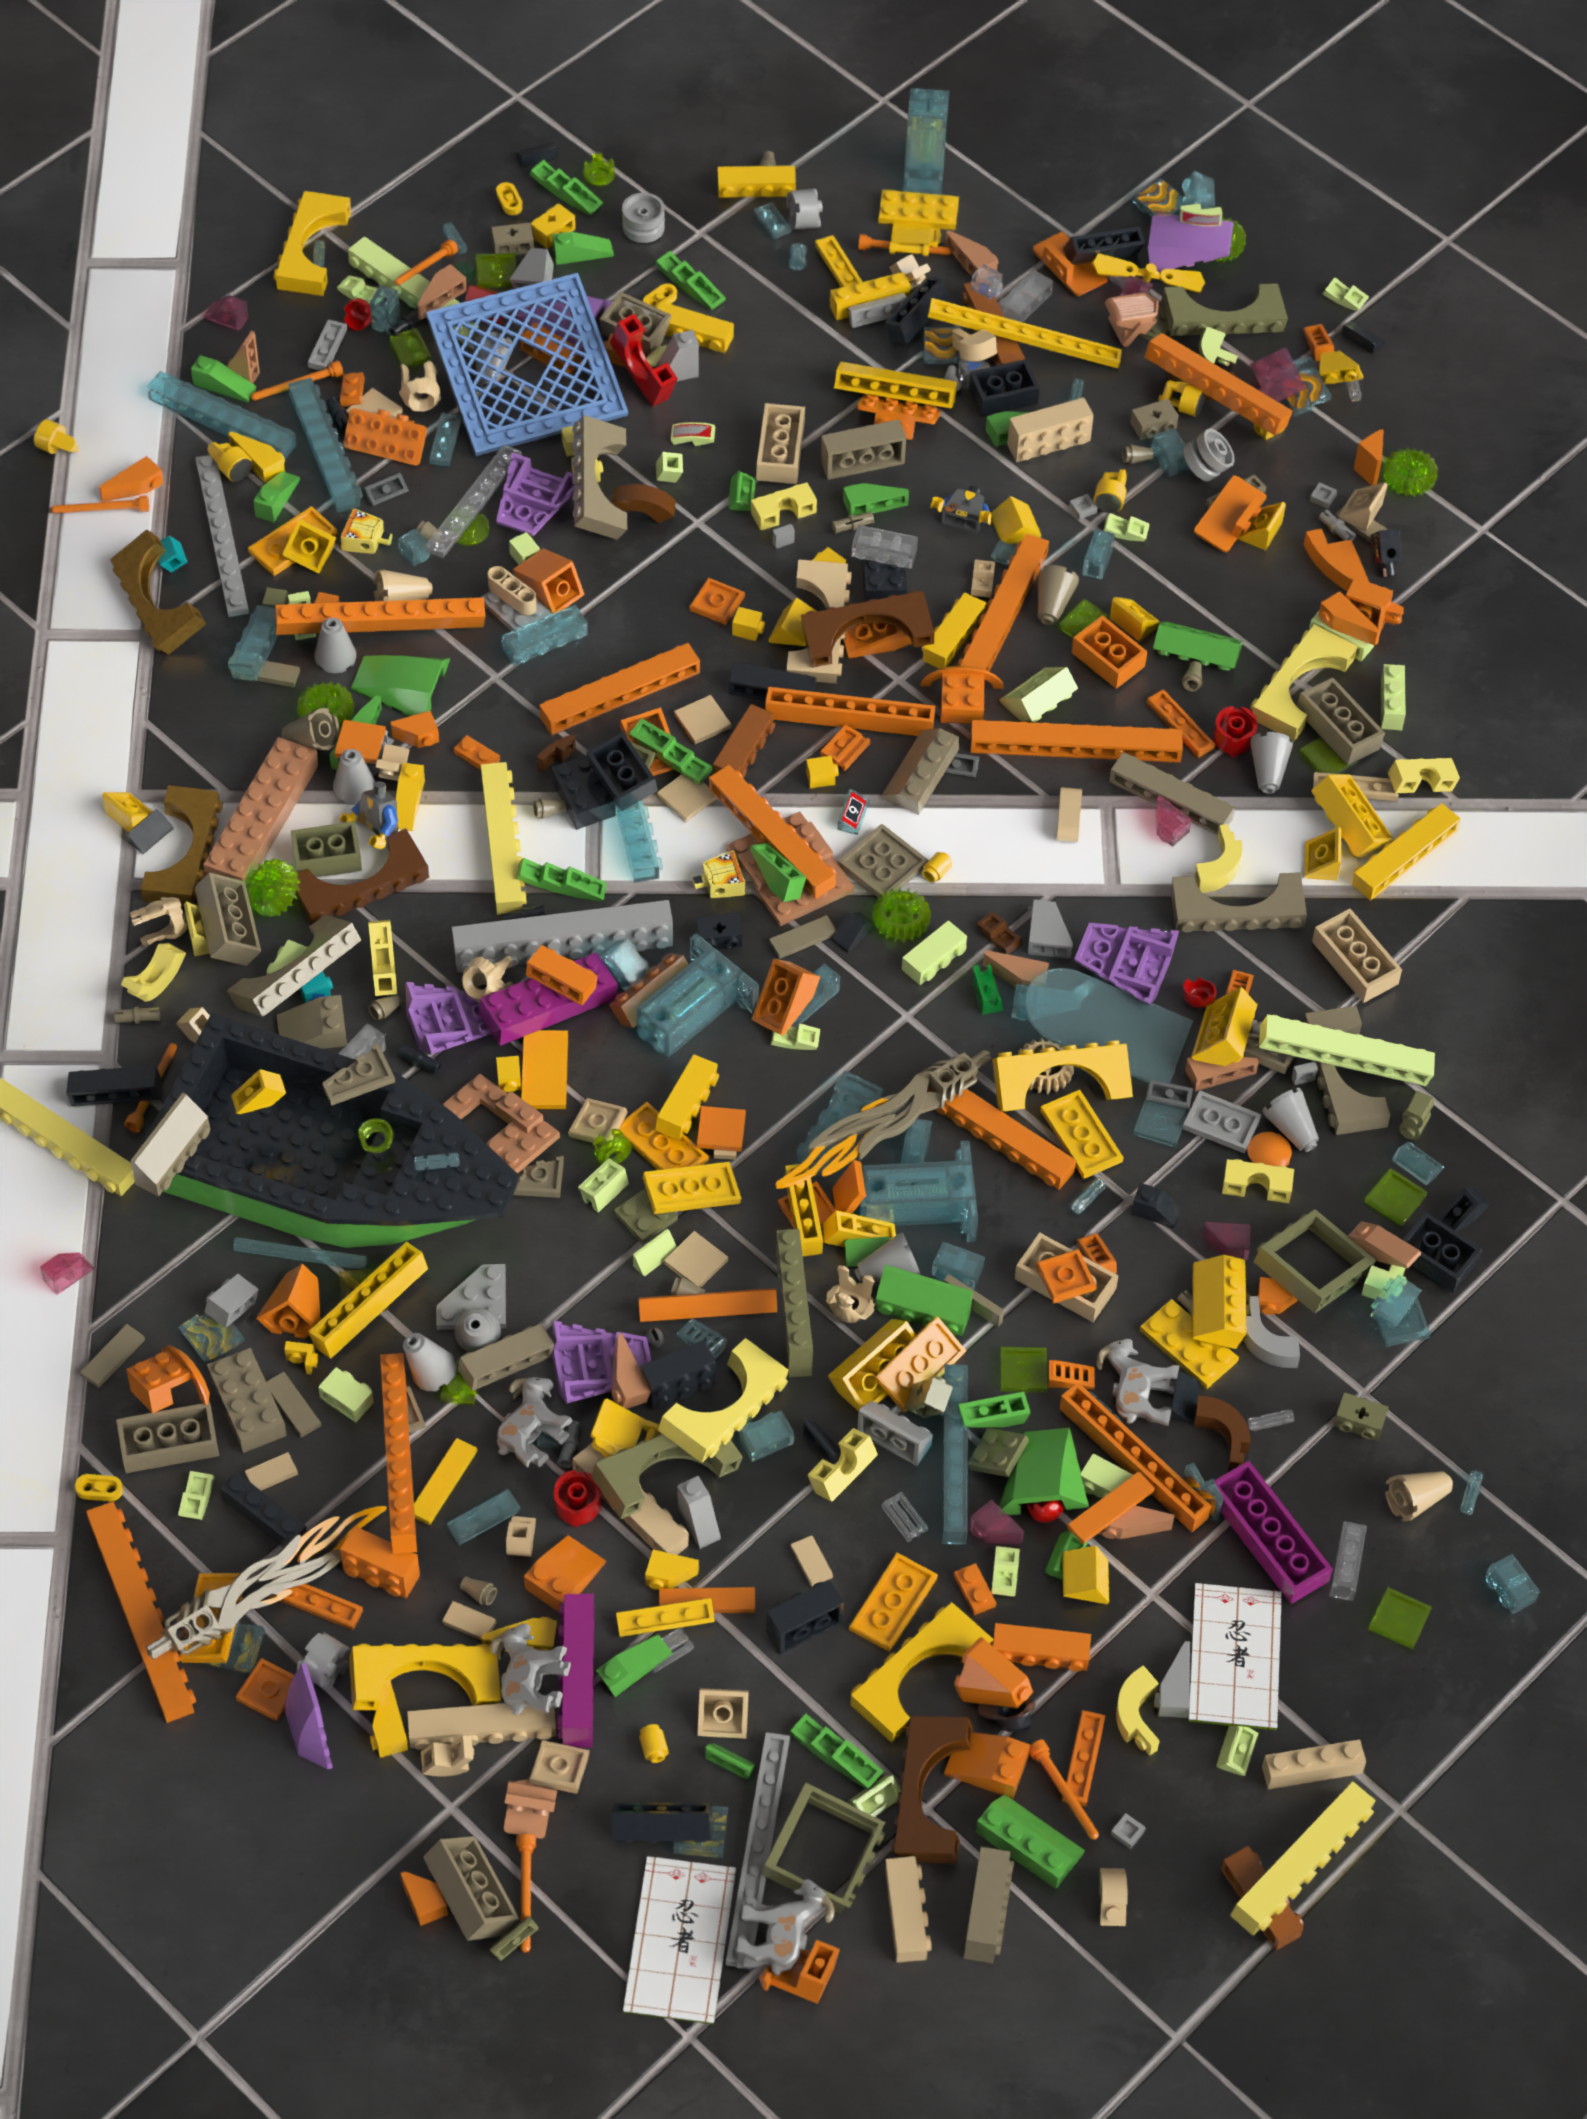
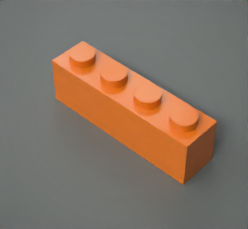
[993,1623,1091,1672]

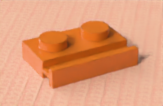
[820,724,870,771]

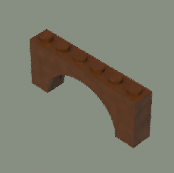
[801,591,935,668]
[288,828,429,925]
[892,1716,973,1864]

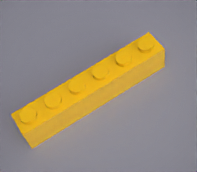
[834,362,958,408]
[1352,803,1461,901]
[309,1242,428,1359]

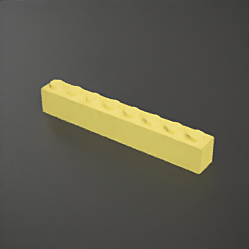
[481,762,527,915]
[0,1078,135,1196]
[1230,1782,1376,1935]

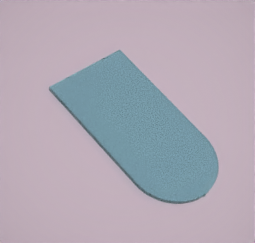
[1025,968,1193,1083]

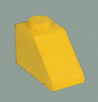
[231,1069,286,1114]
[645,1550,699,1590]

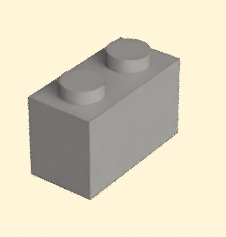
[205,1274,259,1328]

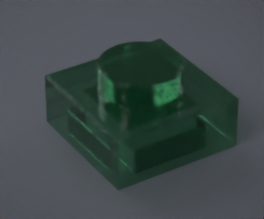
[454,261,476,285]

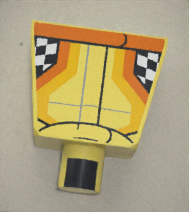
[341,509,392,554]
[692,850,745,898]

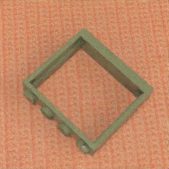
[1254,1210,1376,1314]
[761,1783,885,1914]

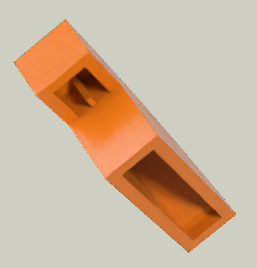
[1304,529,1369,592]

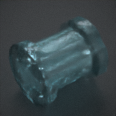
[789,244,807,270]

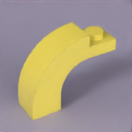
[1194,824,1242,893]
[368,920,397,996]
[121,943,186,1002]
[1116,1665,1159,1756]

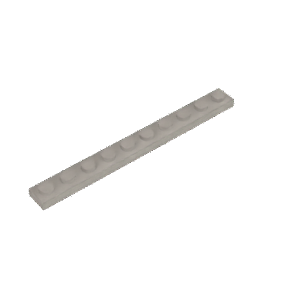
[195,455,249,617]
[726,1732,790,1969]

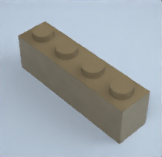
[458,1324,554,1391]

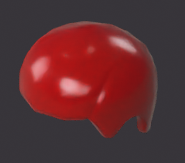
[344,298,373,331]
[1182,977,1217,1008]
[1027,1500,1064,1523]

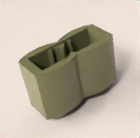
[1399,1091,1434,1141]

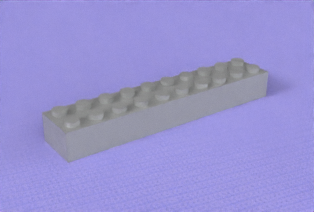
[452,900,673,973]

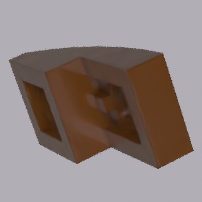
[537,735,576,773]
[976,912,1023,954]

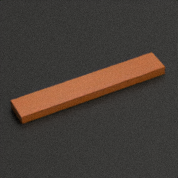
[639,1288,777,1322]

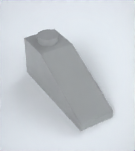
[1154,1641,1190,1718]

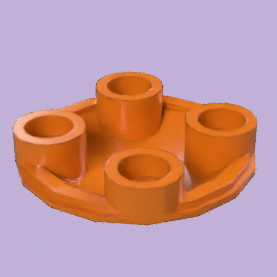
[1247,1132,1292,1167]

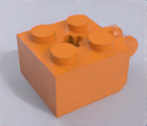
[1346,577,1404,632]

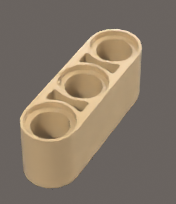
[488,566,537,616]
[1056,787,1082,842]

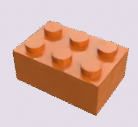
[1072,615,1147,689]
[340,1526,420,1599]

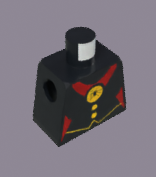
[1370,528,1402,577]

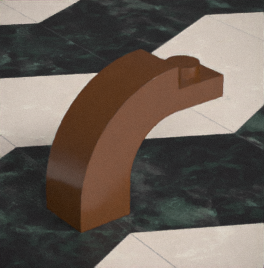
[607,484,676,524]
[1194,1395,1250,1472]

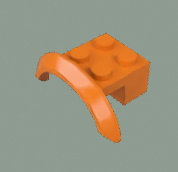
[921,666,1003,724]
[126,1345,210,1413]
[759,1940,840,2004]

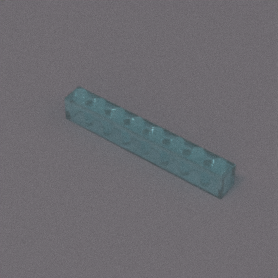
[147,371,296,459]
[288,378,363,513]
[942,1364,968,1545]

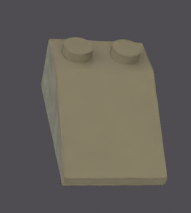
[277,995,347,1049]

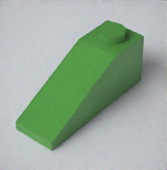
[552,232,614,265]
[191,355,256,402]
[986,411,1027,447]
[253,471,300,523]
[843,483,909,516]
[750,843,806,902]
[958,1392,1031,1428]
[596,1634,673,1697]

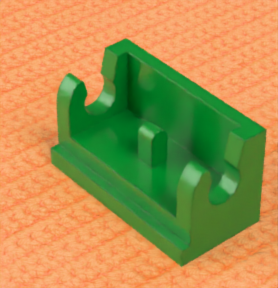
[971,964,1003,1015]

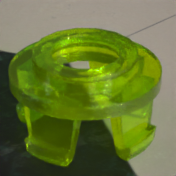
[583,153,615,186]
[593,1129,631,1165]

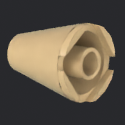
[374,569,432,601]
[1385,1471,1453,1522]

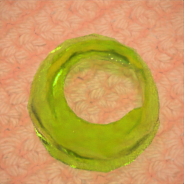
[358,1118,393,1153]

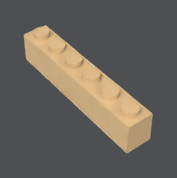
[572,1443,689,1555]
[408,1703,557,1750]

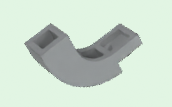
[1242,1296,1300,1368]

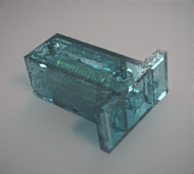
[903,88,949,195]
[637,933,759,1058]
[860,1141,978,1242]

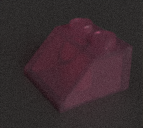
[1250,347,1306,402]

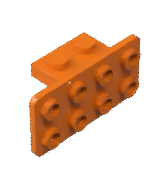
[1033,232,1107,297]
[857,394,941,440]
[343,408,427,466]
[1194,476,1267,553]

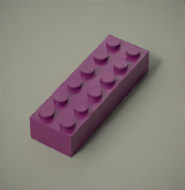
[479,952,618,1046]
[1209,1461,1333,1604]
[558,1594,594,1748]

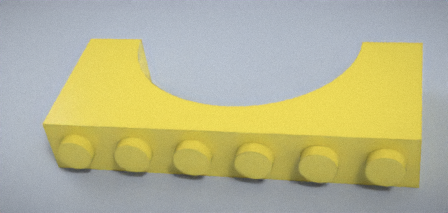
[1250,624,1358,741]
[658,1338,789,1463]

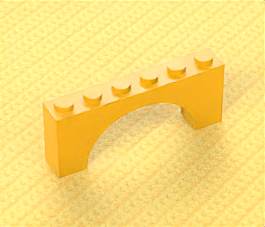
[274,191,351,296]
[992,1040,1133,1112]
[851,1602,994,1743]
[349,1644,501,1710]

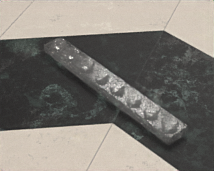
[425,445,522,558]

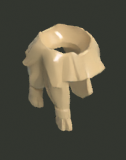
[399,361,441,412]
[130,897,188,946]
[462,956,513,1004]
[826,1265,875,1323]

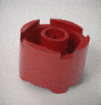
[1213,706,1257,757]
[553,1470,601,1527]

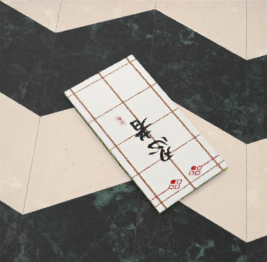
[1189,1583,1281,1730]
[623,1856,736,2025]

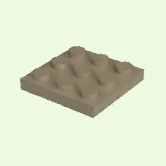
[838,824,929,902]

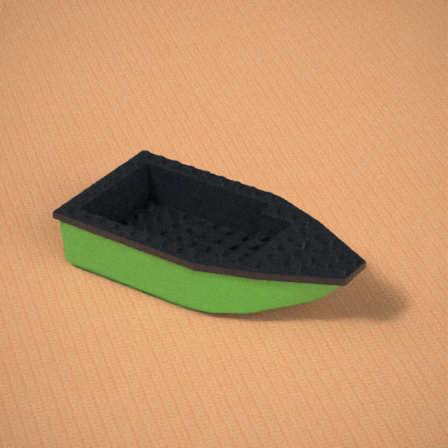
[140,1013,520,1248]

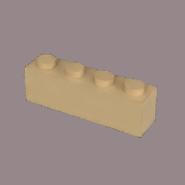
[1262,1740,1366,1789]
[885,1857,931,1962]

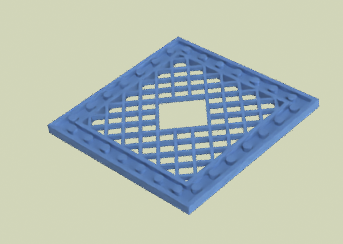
[426,273,628,456]

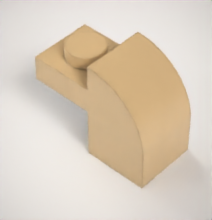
[890,254,930,290]
[952,328,997,361]
[376,744,410,781]
[506,1516,536,1557]
[421,1735,474,1777]
[1099,1868,1127,1926]

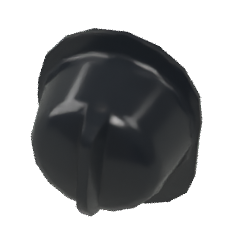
[978,1699,1035,1732]

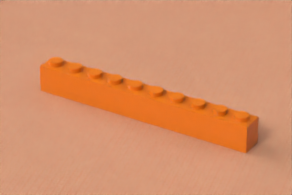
[957,533,1049,681]
[274,598,485,635]
[970,720,1183,762]
[380,1353,417,1554]
[86,1502,196,1723]

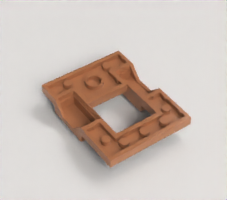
[726,811,854,926]
[442,1074,560,1173]

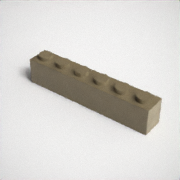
[1109,752,1235,835]

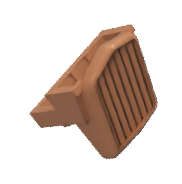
[1105,293,1158,347]
[504,1779,557,1839]

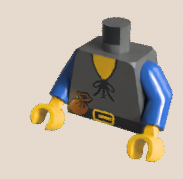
[930,486,992,534]
[339,781,398,849]

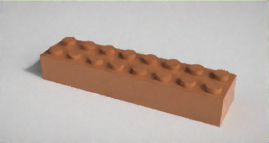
[203,737,318,889]

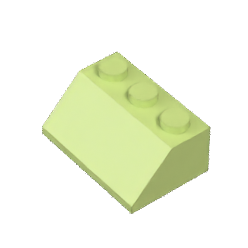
[1000,667,1078,723]

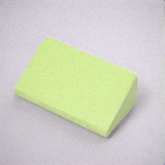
[633,1229,677,1276]
[1217,1724,1258,1776]
[848,1775,902,1817]

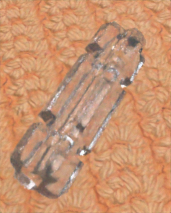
[1347,380,1362,402]
[1248,1410,1294,1431]

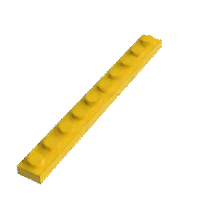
[928,298,1122,368]

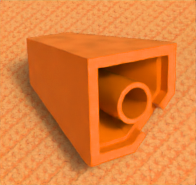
[256,1264,321,1339]
[954,1637,1033,1708]

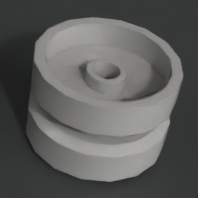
[622,193,665,243]
[1184,429,1234,481]

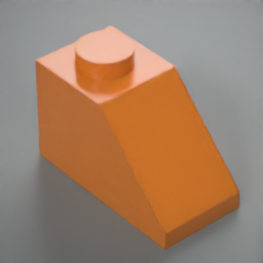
[390,711,439,748]
[1257,1277,1298,1315]
[401,1872,448,1926]

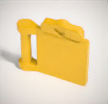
[890,223,942,256]
[590,1399,660,1458]

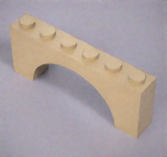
[787,560,852,684]

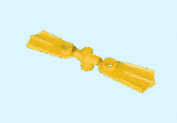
[1093,254,1205,293]

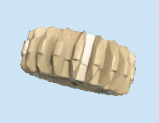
[1018,1037,1074,1095]

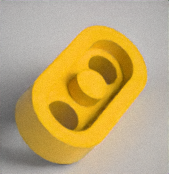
[496,182,522,215]
[643,284,677,308]
[75,1474,123,1501]

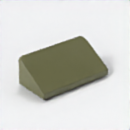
[490,1915,539,1960]

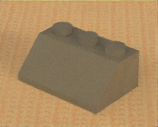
[600,291,671,355]

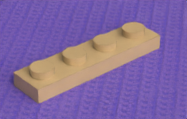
[1313,772,1398,801]

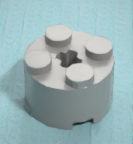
[786,189,822,230]
[297,1632,351,1690]

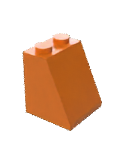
[512,548,585,616]

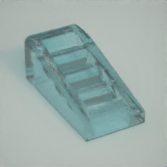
[677,1318,727,1359]

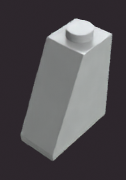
[510,248,554,289]
[655,330,699,381]
[1028,900,1073,959]
[677,1476,721,1549]

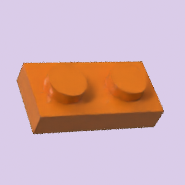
[340,372,365,406]
[454,735,500,770]
[954,1563,996,1615]

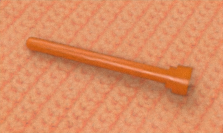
[858,234,952,255]
[394,240,458,286]
[251,360,344,401]
[51,495,150,514]
[124,1043,177,1133]
[1029,1740,1098,1839]
[516,1834,536,1952]

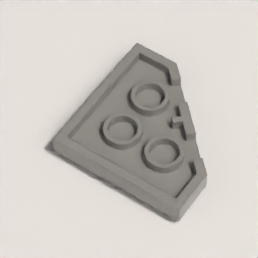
[436,1264,506,1330]

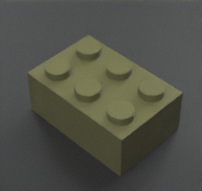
[290,821,362,877]

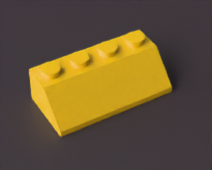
[1311,775,1395,858]
[1192,987,1257,1066]
[1192,1255,1246,1349]
[828,1319,916,1411]

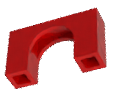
[610,313,678,407]

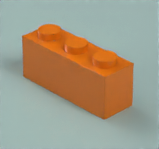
[520,322,582,374]
[526,945,598,1006]

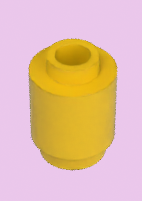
[922,852,952,883]
[639,1724,669,1763]

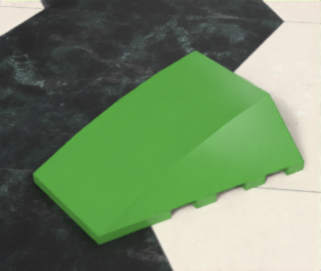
[351,655,450,717]
[997,1428,1089,1516]

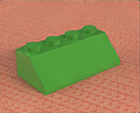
[1153,621,1243,671]
[875,1265,973,1336]
[976,1795,1085,1889]

